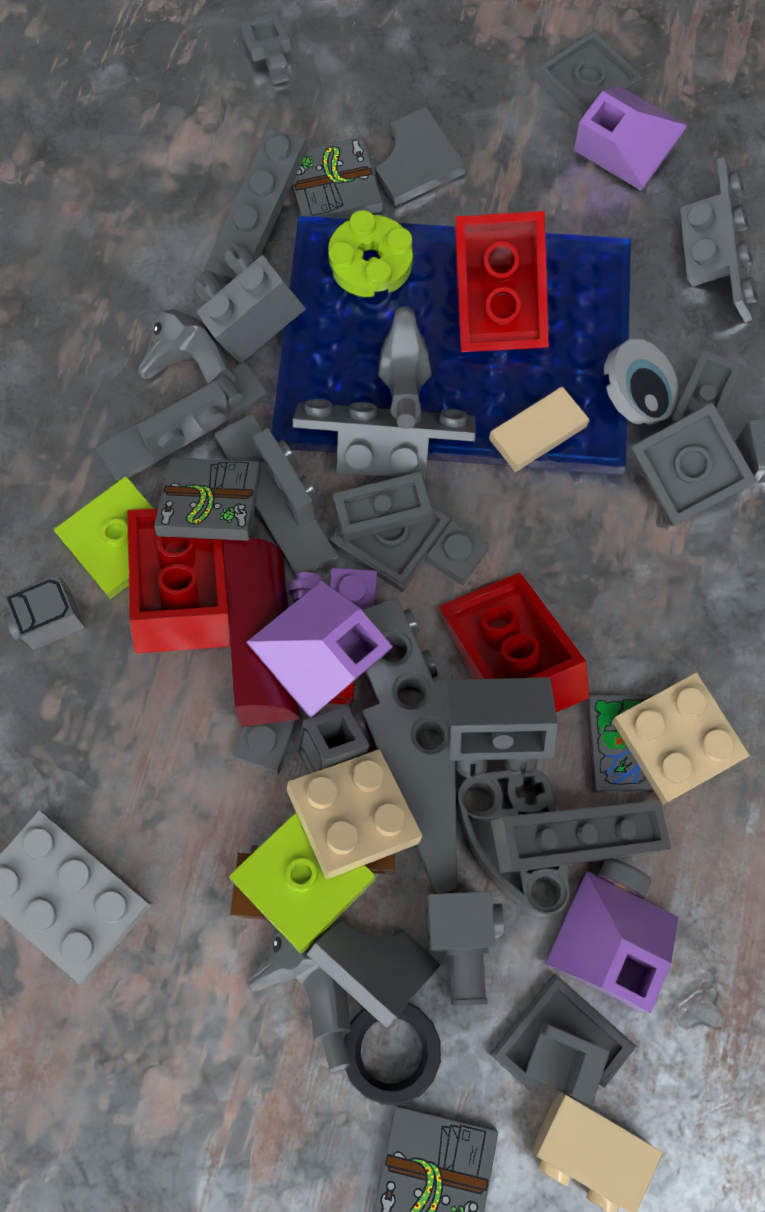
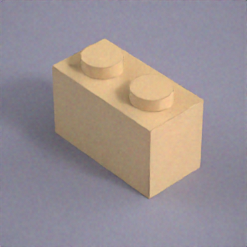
[530,1090,664,1212]

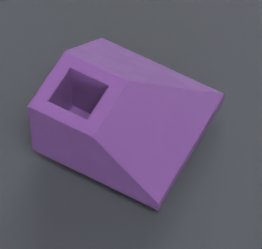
[574,86,687,191]
[247,581,393,718]
[545,871,679,1013]

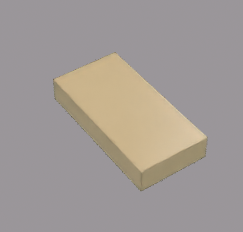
[489,386,589,472]

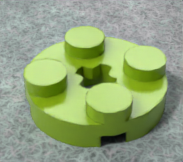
[328,210,413,297]

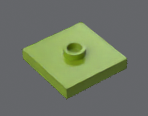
[54,476,154,600]
[229,813,376,954]

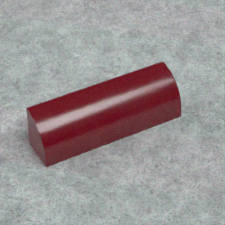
[223,537,299,727]

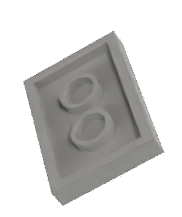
[0,810,152,986]

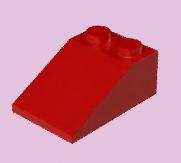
[454,211,549,353]
[127,508,230,654]
[438,572,589,712]

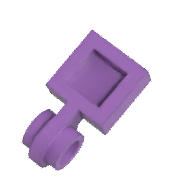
[289,568,377,610]

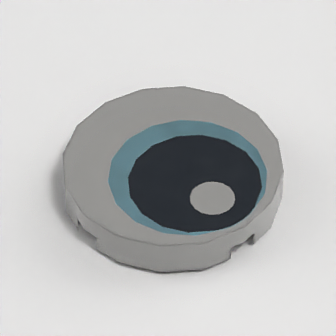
[604,338,679,426]

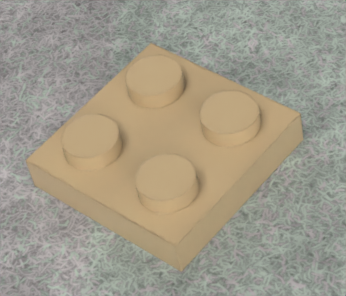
[612,672,750,805]
[287,749,422,880]

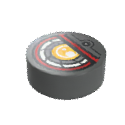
[598,859,651,899]

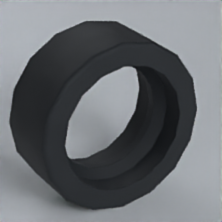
[344,1003,441,1105]

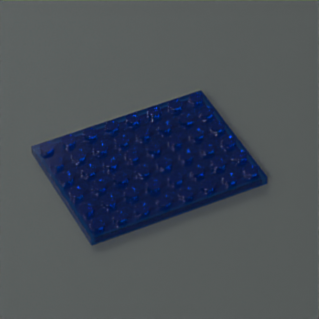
[271,216,631,475]

